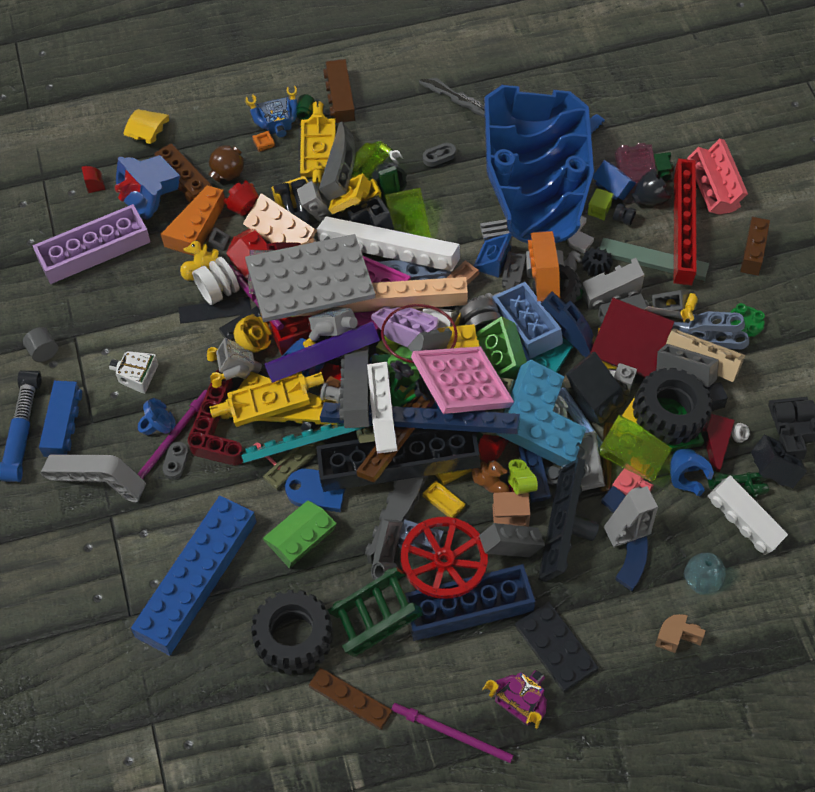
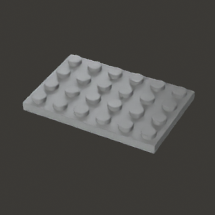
[245,234,375,322]

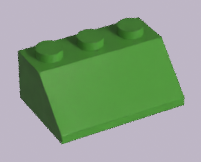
[476,316,527,380]
[263,500,336,569]

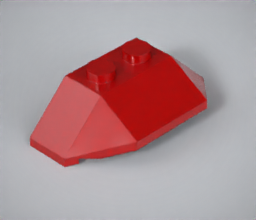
[226,229,268,281]

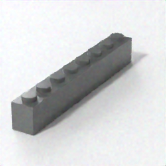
[339,345,369,428]

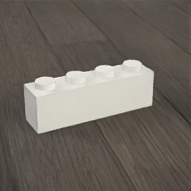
[708,475,788,555]

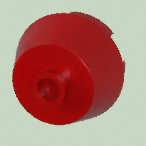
[224,180,259,216]

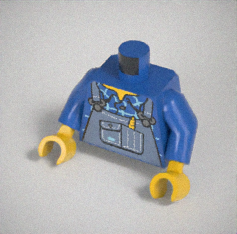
[245,86,298,137]

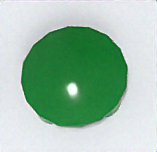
[730,303,765,337]

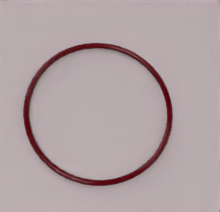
[381,304,458,364]

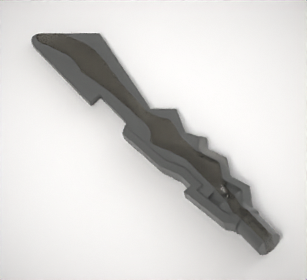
[419,78,485,117]

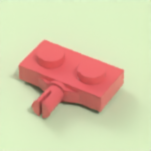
[612,456,654,496]

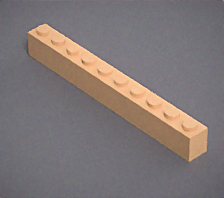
[291,277,468,317]

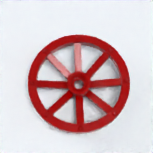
[401,517,488,599]

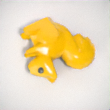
[180,241,219,281]

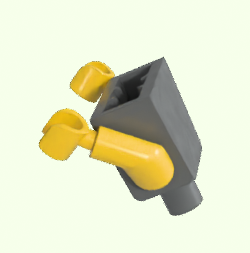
[652,290,698,322]

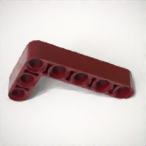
[187,369,243,466]

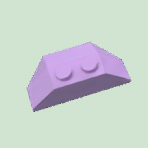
[371,306,439,347]

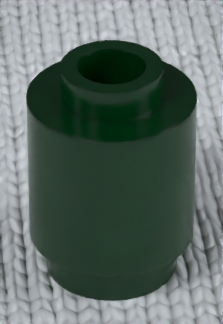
[296,94,315,120]

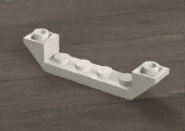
[367,362,397,454]

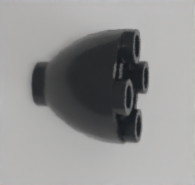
[631,168,672,206]

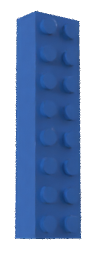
[131,496,256,656]

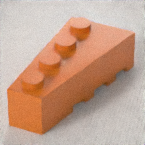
[161,185,225,256]
[528,231,560,301]

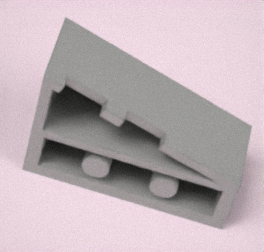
[582,258,644,310]
[604,486,658,547]

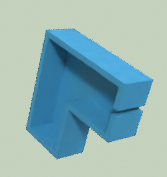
[496,359,586,467]

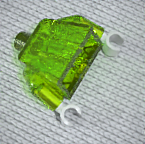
[351,141,403,179]

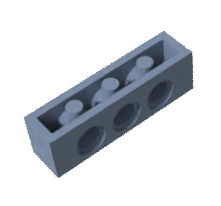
[379,260,451,280]

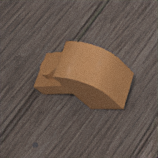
[655,614,706,653]

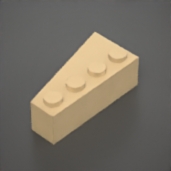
[666,329,745,382]

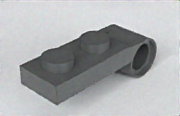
[371,519,403,580]

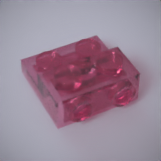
[615,143,656,182]

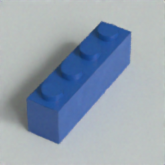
[39,381,82,457]

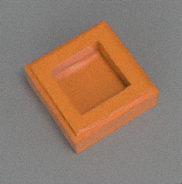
[252,131,275,152]

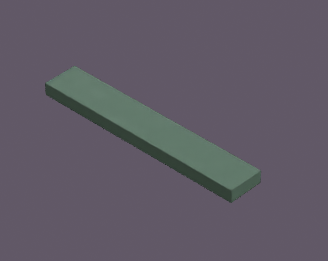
[600,238,709,281]

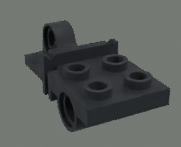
[768,396,815,460]

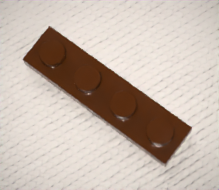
[309,668,392,730]

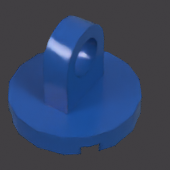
[138,398,176,436]

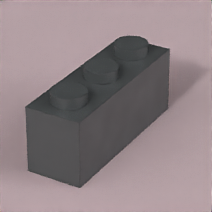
[656,344,719,388]
[479,523,545,558]

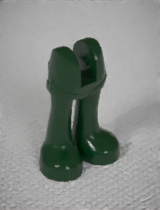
[708,471,769,498]

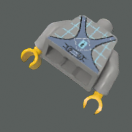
[303,307,357,348]
[207,338,262,388]

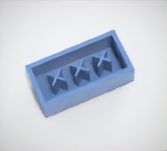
[492,282,563,359]

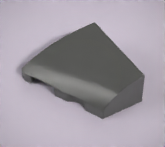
[407,328,452,353]

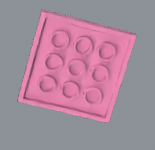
[411,347,514,414]

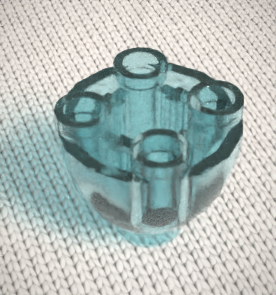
[684,552,726,595]

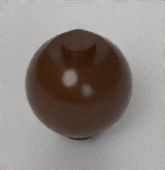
[208,145,244,183]

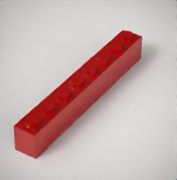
[673,158,696,285]

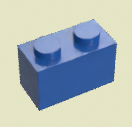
[592,160,636,200]

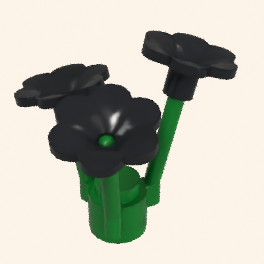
[390,361,434,407]

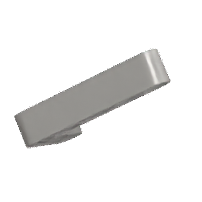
[40,455,146,502]

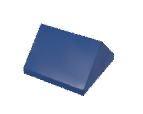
[474,233,512,278]

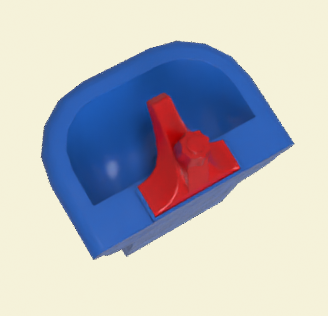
[115,155,180,220]

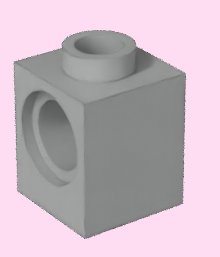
[614,363,637,396]

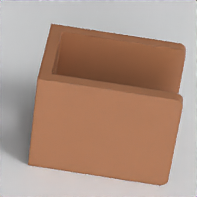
[492,492,530,527]

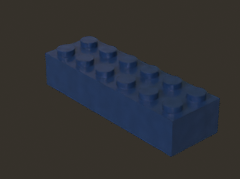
[405,565,535,641]

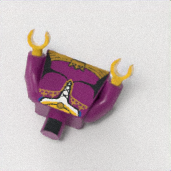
[483,670,547,729]

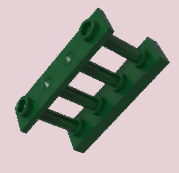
[328,567,424,657]

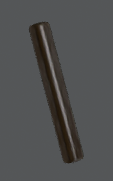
[599,422,615,494]

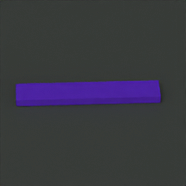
[265,321,380,383]

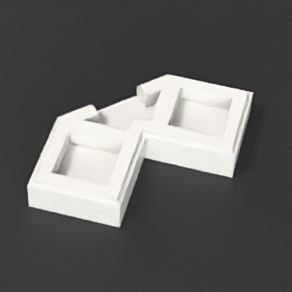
[567,216,594,253]

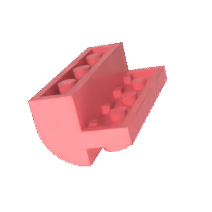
[687,139,748,215]

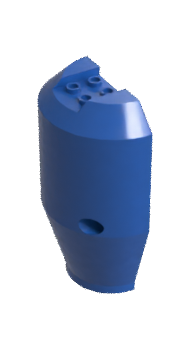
[484,85,594,243]

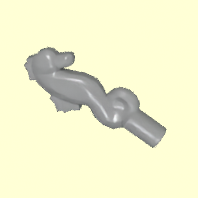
[563,251,581,290]

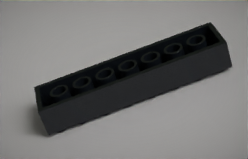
[316,429,481,492]

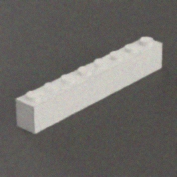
[317,216,460,271]

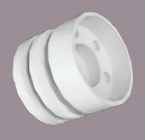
[192,257,239,305]

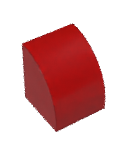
[82,166,106,193]

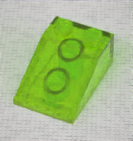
[385,188,431,238]
[600,415,672,482]

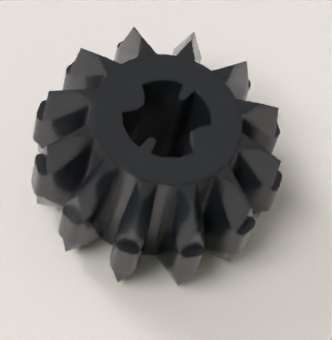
[581,247,613,276]

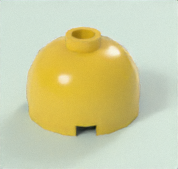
[234,314,271,353]

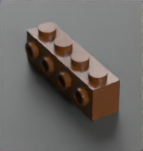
[154,143,211,202]

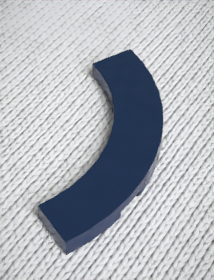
[601,486,648,591]

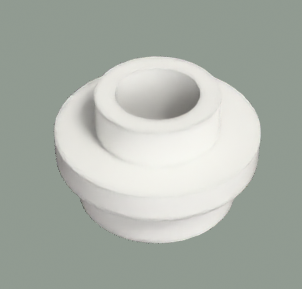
[731,423,749,442]

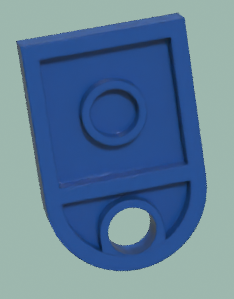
[285,469,345,512]

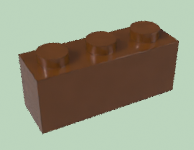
[740,217,770,276]

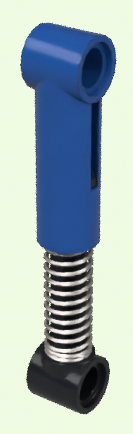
[0,370,42,482]

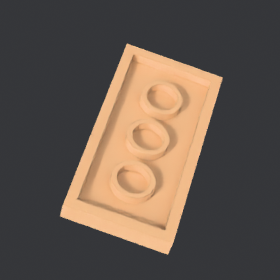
[243,193,317,244]

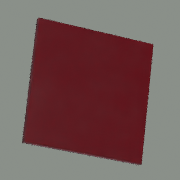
[590,298,674,378]

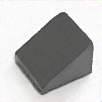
[205,227,230,251]

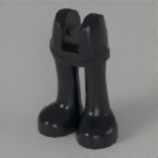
[273,179,310,225]

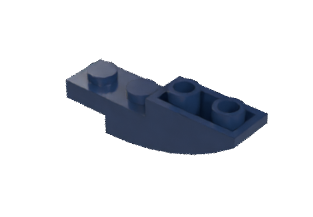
[540,291,596,358]

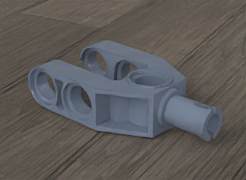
[671,311,749,349]

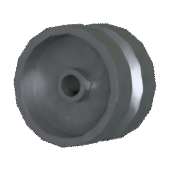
[458,298,501,332]

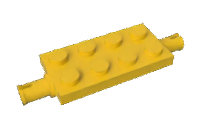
[300,101,336,186]
[210,372,325,427]

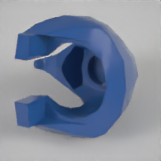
[670,449,714,496]

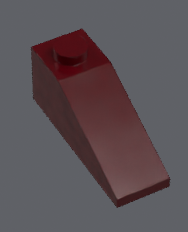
[702,414,735,472]

